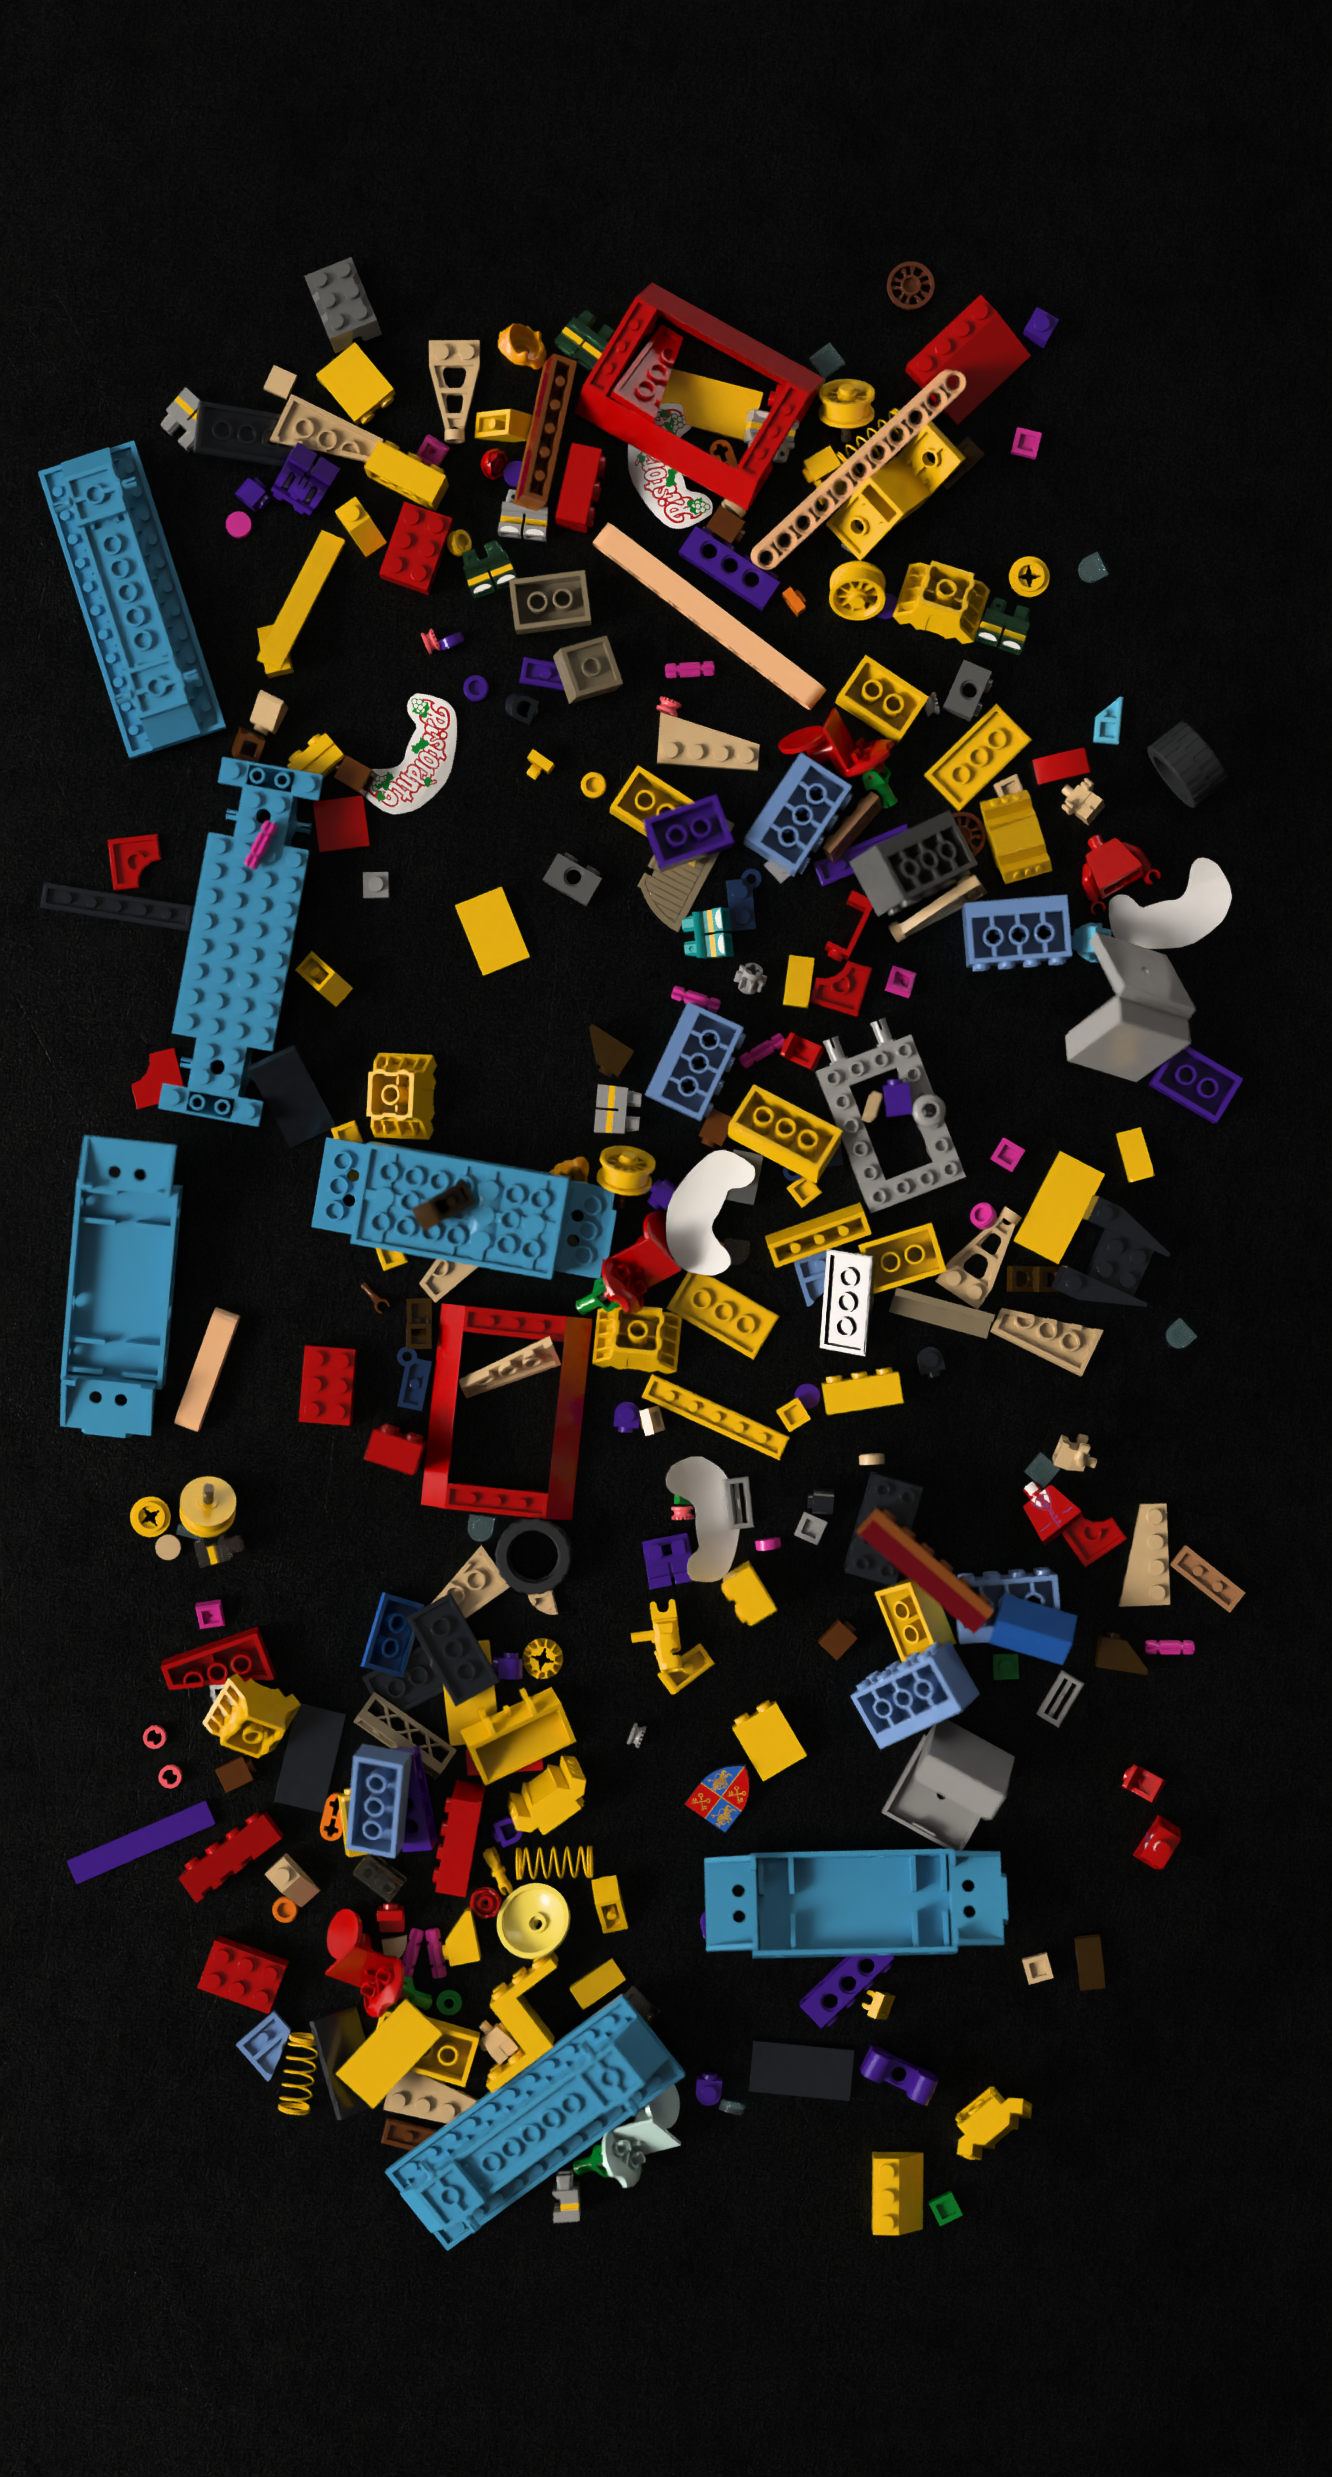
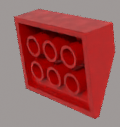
[905,295,1031,426]

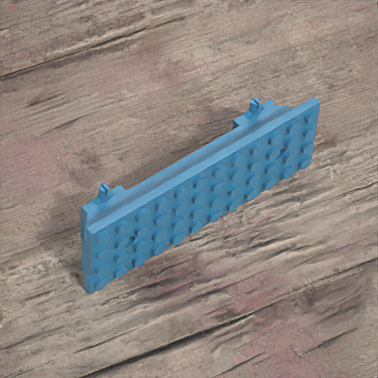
[38,441,227,759]
[385,1993,686,2251]

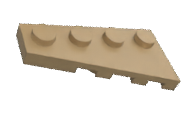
[270,394,383,462]
[657,713,760,771]
[419,1259,479,1303]
[990,1308,1103,1376]
[459,1336,561,1398]
[1119,1503,1170,1607]
[432,1545,510,1619]
[383,2071,478,2123]

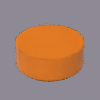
[272,1896,298,1923]

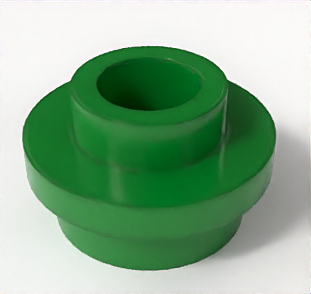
[437,1989,462,2015]

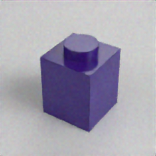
[1022,307,1059,348]
[882,1079,912,1117]

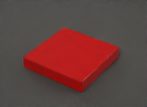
[313,795,370,853]

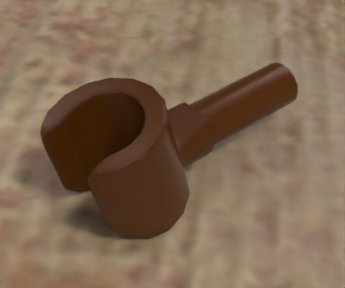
[361,1282,390,1314]

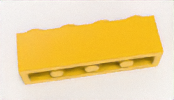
[765,1203,872,1268]

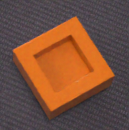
[782,587,806,617]

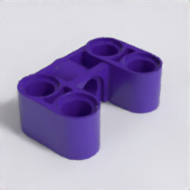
[860,2045,939,2106]

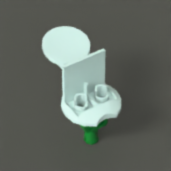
[573,2084,681,2188]

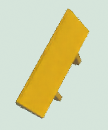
[460,1687,576,1786]

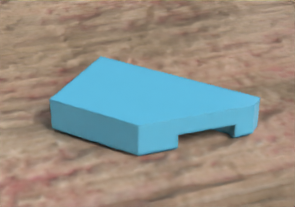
[1093,697,1123,745]

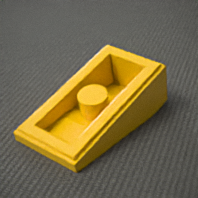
[783,955,815,1008]
[1116,1127,1155,1182]
[657,1643,715,1695]
[570,1958,626,2010]

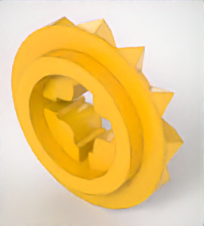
[1009,556,1050,598]
[130,1496,171,1537]
[523,1638,563,1679]

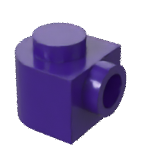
[235,478,271,513]
[647,1178,678,1211]
[614,1401,640,1433]
[493,1652,524,1679]
[492,1815,523,1848]
[696,2072,722,2106]

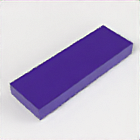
[519,657,565,691]

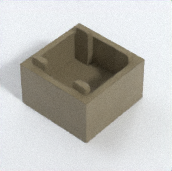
[553,635,623,704]

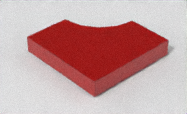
[108,834,162,891]
[809,961,872,1017]
[131,1048,185,1109]
[1062,1517,1127,1567]

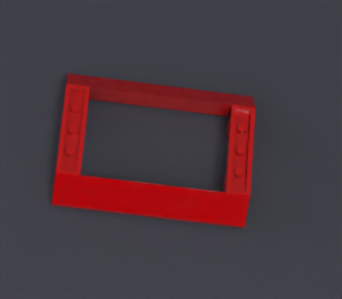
[575,283,825,511]
[421,1303,593,1520]

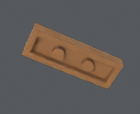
[823,791,883,864]
[1169,1545,1245,1613]

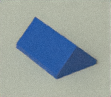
[361,1592,424,1678]
[989,1594,1077,1665]

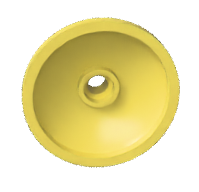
[497,1883,570,1959]

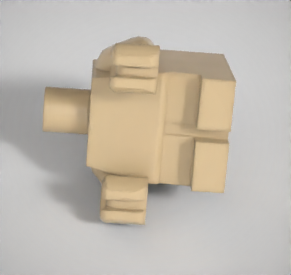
[1062,778,1105,826]
[1052,1434,1097,1471]
[478,2020,519,2065]

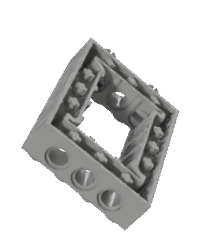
[815,1018,966,1213]

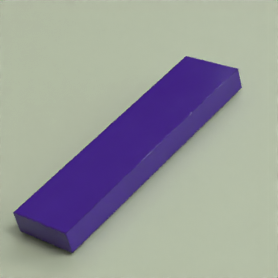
[813,824,909,887]

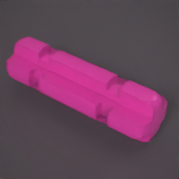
[665,661,715,678]
[244,820,278,869]
[671,986,720,1013]
[739,1033,784,1068]
[1145,1640,1195,1654]
[402,1928,424,1977]
[425,1928,447,1978]

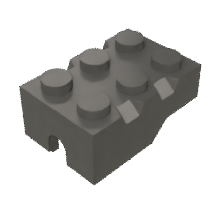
[304,257,382,353]

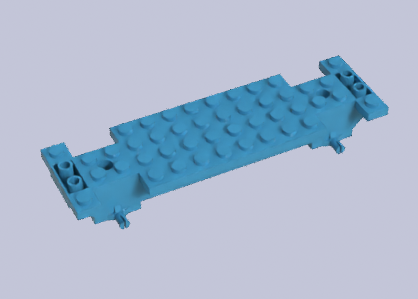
[158,757,324,1127]

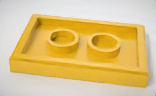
[455,887,530,976]

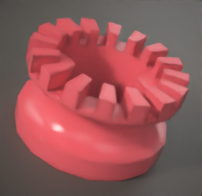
[421,629,441,655]
[656,697,681,717]
[671,1505,694,1520]
[143,1725,167,1749]
[159,1764,183,1789]

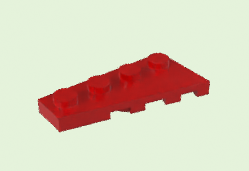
[610,324,683,424]

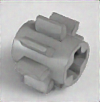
[734,963,767,994]

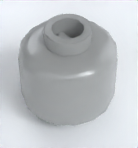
[912,1094,946,1128]

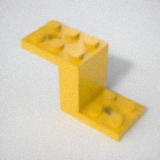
[826,421,966,561]
[486,1952,558,2093]

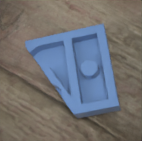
[794,1245,843,1306]
[236,2010,291,2081]

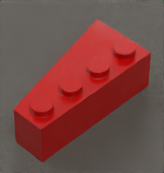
[161,1627,275,1690]
[432,1780,486,1897]
[178,1811,284,1903]

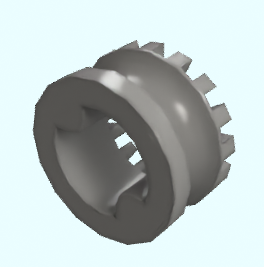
[924,692,940,717]
[627,1723,646,1748]

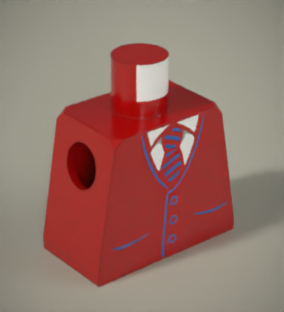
[1023,1481,1083,1546]
[1133,1814,1181,1869]

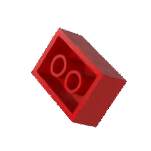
[555,443,607,533]
[379,502,454,595]
[299,1345,358,1426]
[364,1423,427,1475]
[197,1935,289,2014]

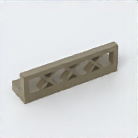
[889,1287,995,1339]
[353,1692,457,1780]

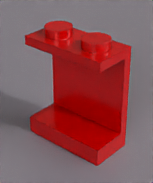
[825,890,873,962]

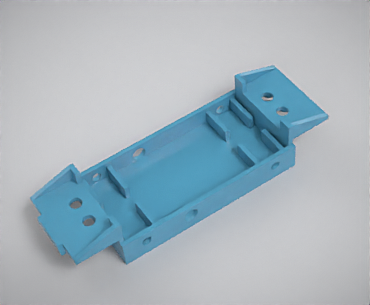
[60,1135,183,1438]
[311,1137,617,1279]
[705,1849,1008,1959]

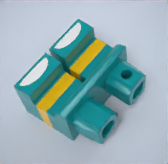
[682,907,734,959]

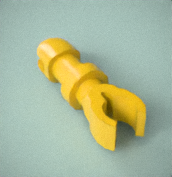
[483,1846,513,1895]

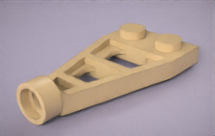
[429,340,480,444]
[888,876,988,943]
[936,1207,1022,1310]

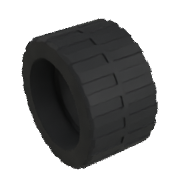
[1148,722,1228,808]
[495,1517,573,1595]

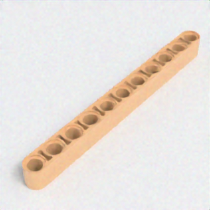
[751,369,966,570]
[592,523,826,710]

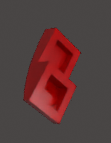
[1032,748,1091,785]

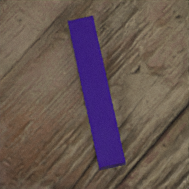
[67,1800,216,1884]

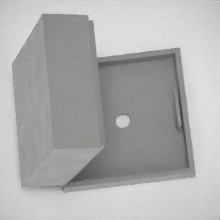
[1065,932,1196,1082]
[882,1719,1015,1851]

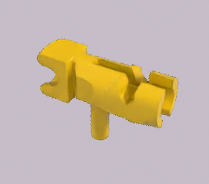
[631,1599,683,1673]

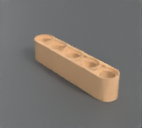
[174,1307,240,1432]

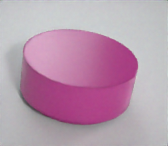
[226,512,252,538]
[970,1203,997,1229]
[755,1537,781,1551]

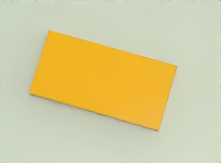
[660,369,763,441]
[924,704,1032,811]
[1013,1151,1105,1264]
[667,1272,779,1360]
[443,1640,497,1746]
[336,1998,443,2108]

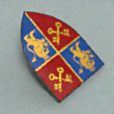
[684,1764,750,1833]

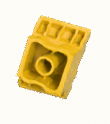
[893,561,990,644]
[980,790,1052,884]
[367,1053,437,1140]
[592,1305,682,1374]
[203,1674,301,1758]
[507,1755,586,1835]
[955,2086,1032,2160]

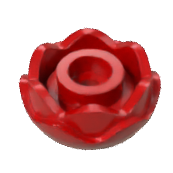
[481,448,508,480]
[470,1887,502,1919]

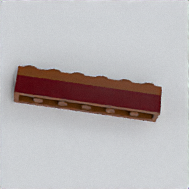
[513,354,577,511]
[856,1508,994,1634]

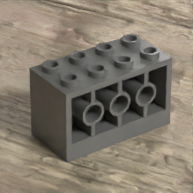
[849,811,978,916]

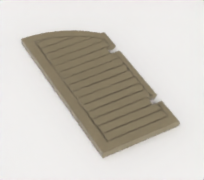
[638,819,735,932]

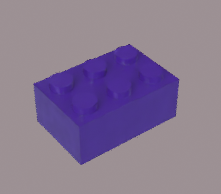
[643,795,734,873]
[1148,1046,1243,1124]

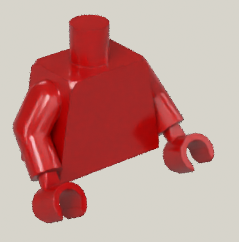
[1082,835,1161,915]

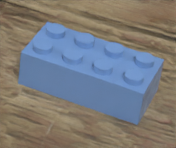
[346,1744,412,1858]

